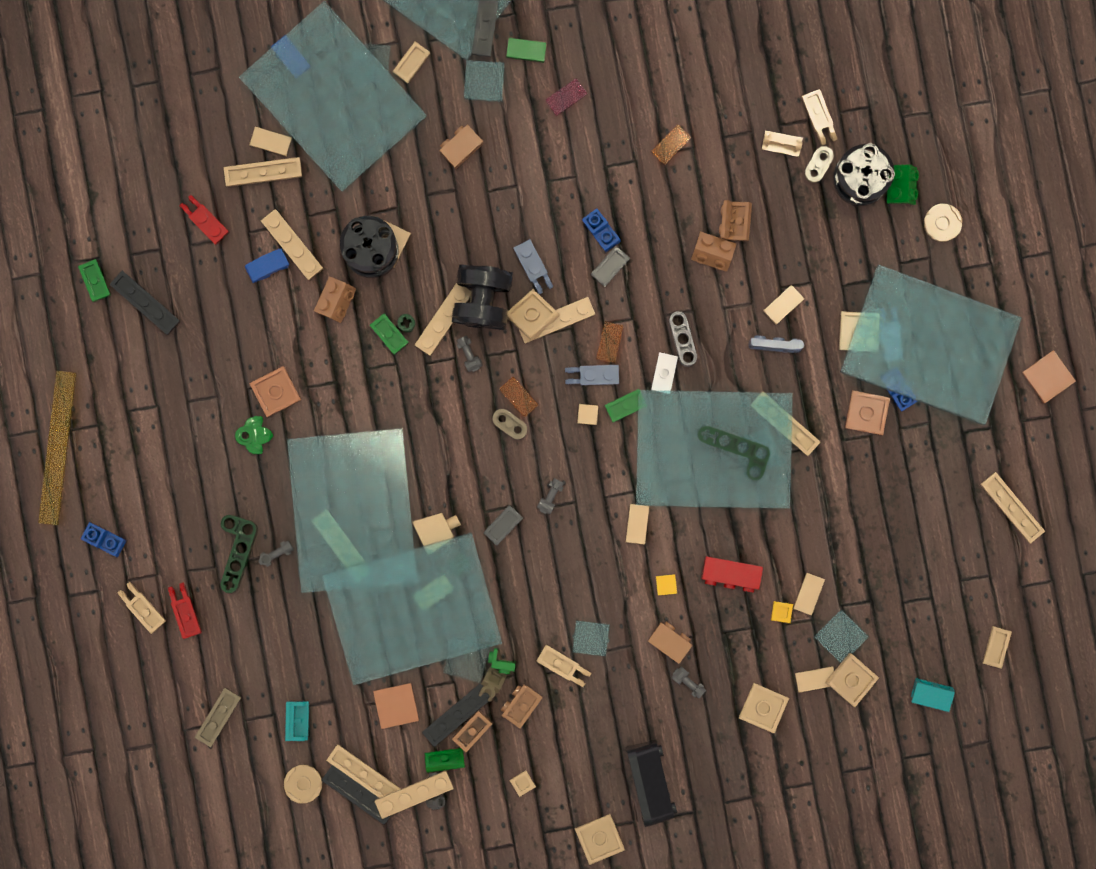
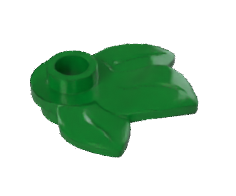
[235,416,273,454]

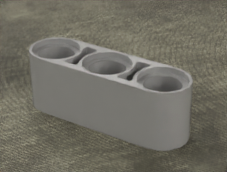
[669,311,697,367]

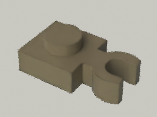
[479,666,507,702]

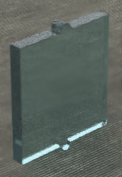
[572,621,610,656]

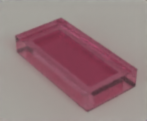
[545,78,587,116]

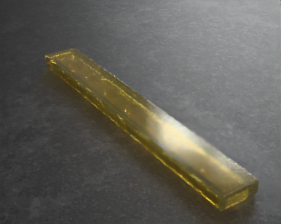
[38,371,77,525]

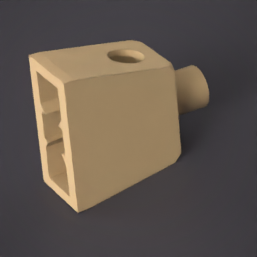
[412,513,461,555]

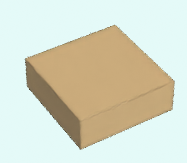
[578,404,598,425]
[509,770,536,797]

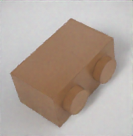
[439,125,483,170]
[647,622,692,664]
[452,710,493,752]

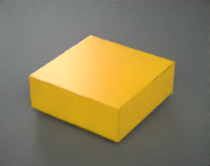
[656,574,677,595]
[771,601,793,623]

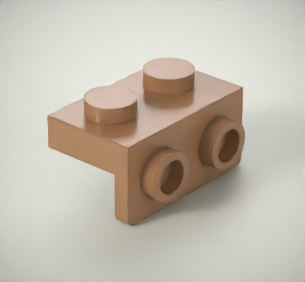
[719,200,752,241]
[691,231,737,271]
[314,276,356,323]
[501,684,543,729]

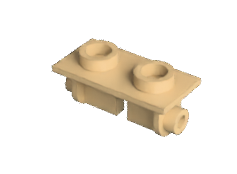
[762,131,803,157]

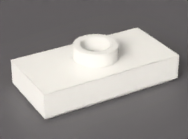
[651,352,678,394]

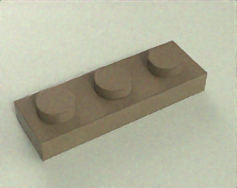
[194,687,242,747]

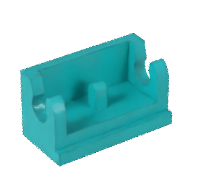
[911,678,955,712]
[285,701,309,741]

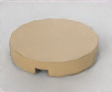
[924,204,962,242]
[284,765,322,803]

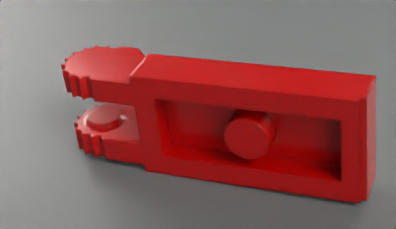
[179,195,229,245]
[168,582,202,639]

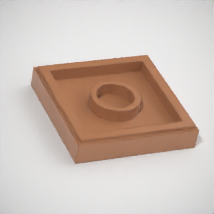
[1022,350,1076,403]
[249,366,301,418]
[845,390,890,435]
[373,683,419,729]

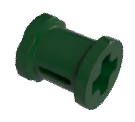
[398,314,416,333]

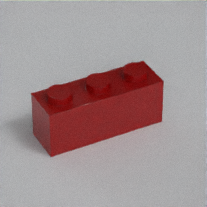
[701,556,763,593]

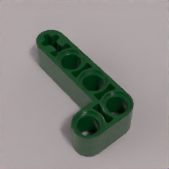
[697,426,770,481]
[221,515,258,593]

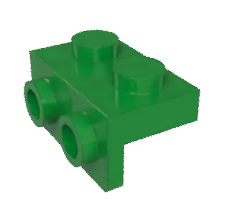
[887,164,919,205]
[488,647,516,674]

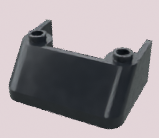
[625,740,677,827]

